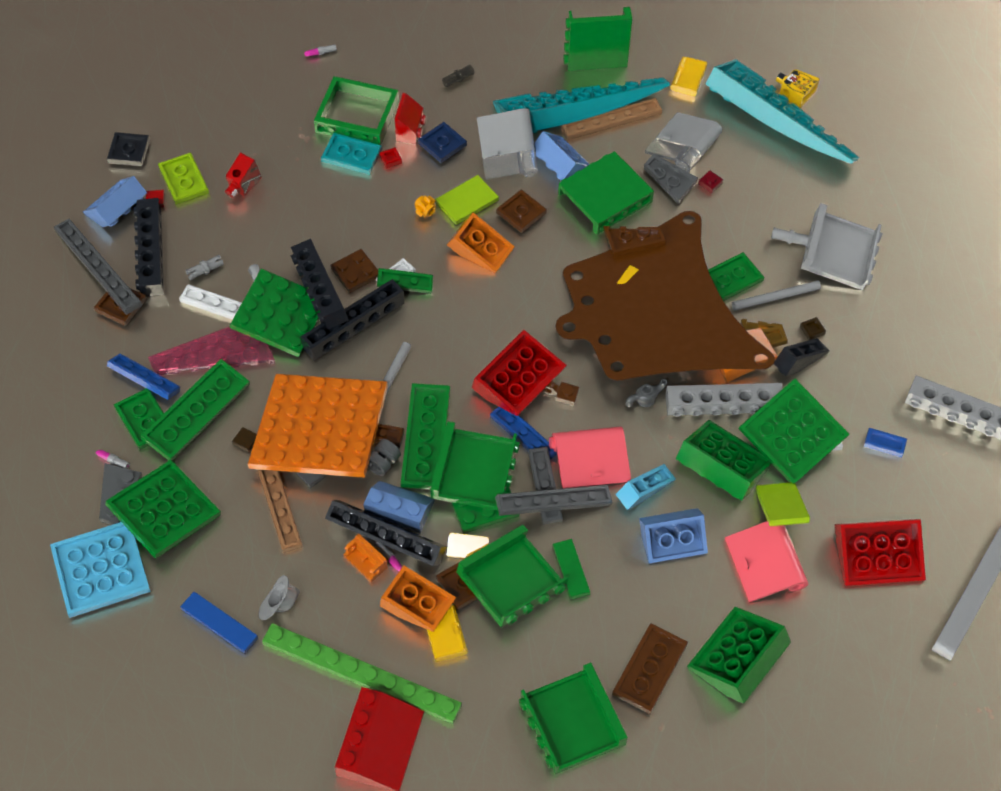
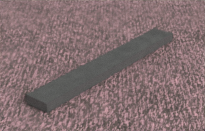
[54,219,142,315]

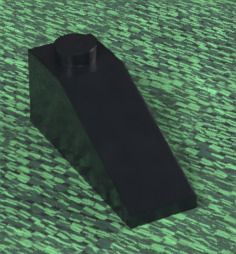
[774,338,830,376]

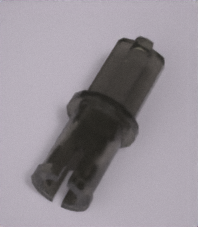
[442,65,474,87]

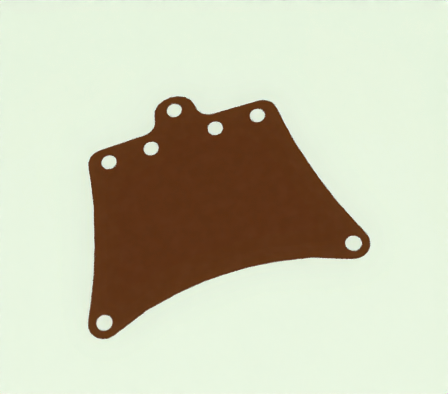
[555,211,775,381]

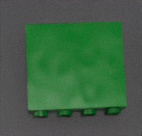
[563,7,632,71]
[558,151,654,235]
[430,421,520,511]
[456,525,568,627]
[519,662,628,774]

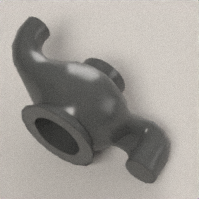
[626,379,667,407]

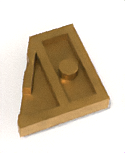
[741,319,788,348]

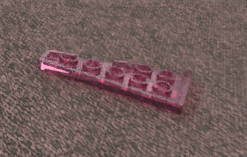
[148,326,275,375]

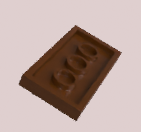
[612,623,688,714]

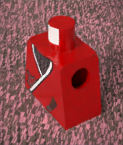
[225,152,262,198]

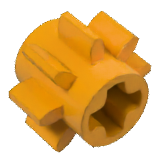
[414,195,436,217]

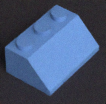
[534,131,589,180]
[83,176,147,227]
[363,481,435,534]
[639,508,708,564]

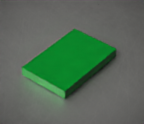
[708,252,764,301]
[113,388,164,450]

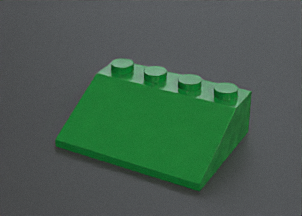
[676,420,772,501]
[687,607,791,704]

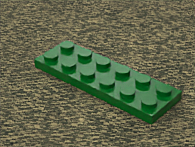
[141,359,250,461]
[400,383,450,489]

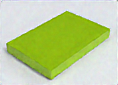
[158,153,209,205]
[435,175,499,225]
[755,482,810,526]

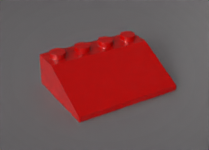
[472,330,567,416]
[835,519,926,586]
[335,687,424,791]

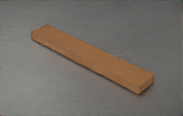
[561,98,662,141]
[251,450,303,553]

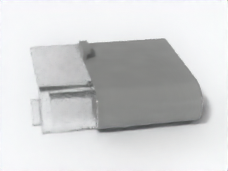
[477,109,538,180]
[645,112,722,172]

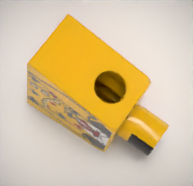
[776,70,820,108]

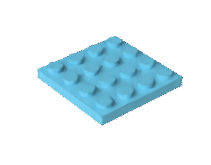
[50,522,151,618]

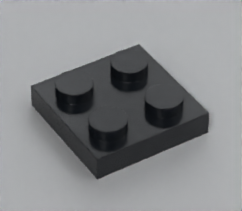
[107,132,150,166]

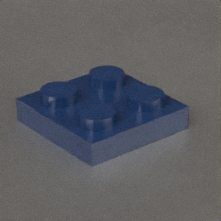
[418,122,467,163]

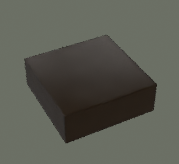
[800,317,826,340]
[232,427,257,453]

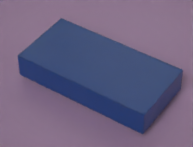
[864,428,907,458]

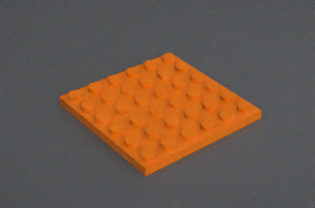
[248,374,388,478]

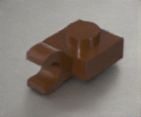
[544,381,579,406]

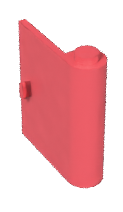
[549,426,631,489]
[725,521,808,603]

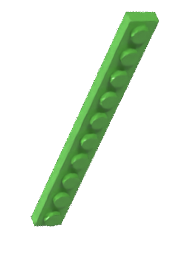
[262,623,462,724]

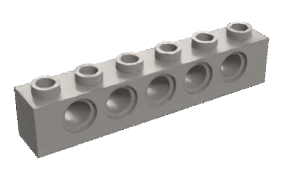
[905,375,1001,440]
[665,383,783,417]

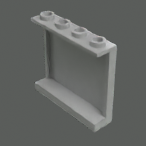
[801,203,882,290]

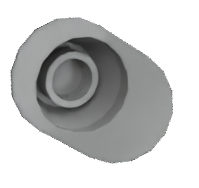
[259,575,300,620]

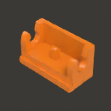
[343,533,388,582]

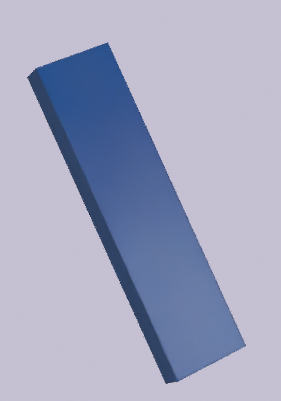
[107,354,180,400]
[490,407,557,460]
[180,592,258,654]

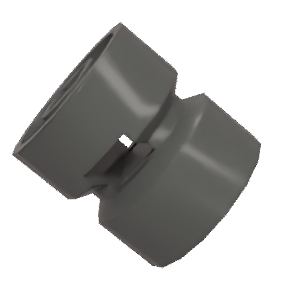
[368,439,401,476]

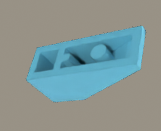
[616,464,676,510]

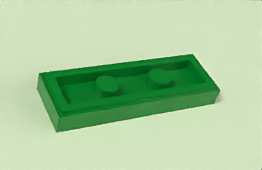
[377,268,433,294]
[552,539,590,600]

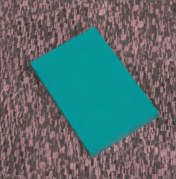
[321,133,382,175]

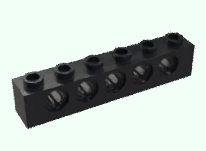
[134,198,164,297]
[290,238,349,329]
[301,279,404,361]
[325,500,447,566]

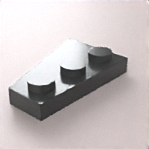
[644,154,698,204]
[99,463,143,525]

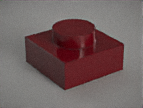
[698,170,724,194]

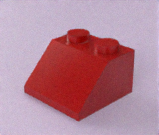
[395,93,426,145]

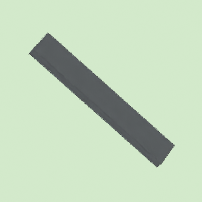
[495,485,613,516]

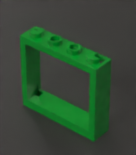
[314,76,399,145]

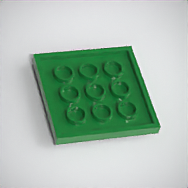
[230,268,320,357]
[738,379,850,484]
[105,460,221,559]

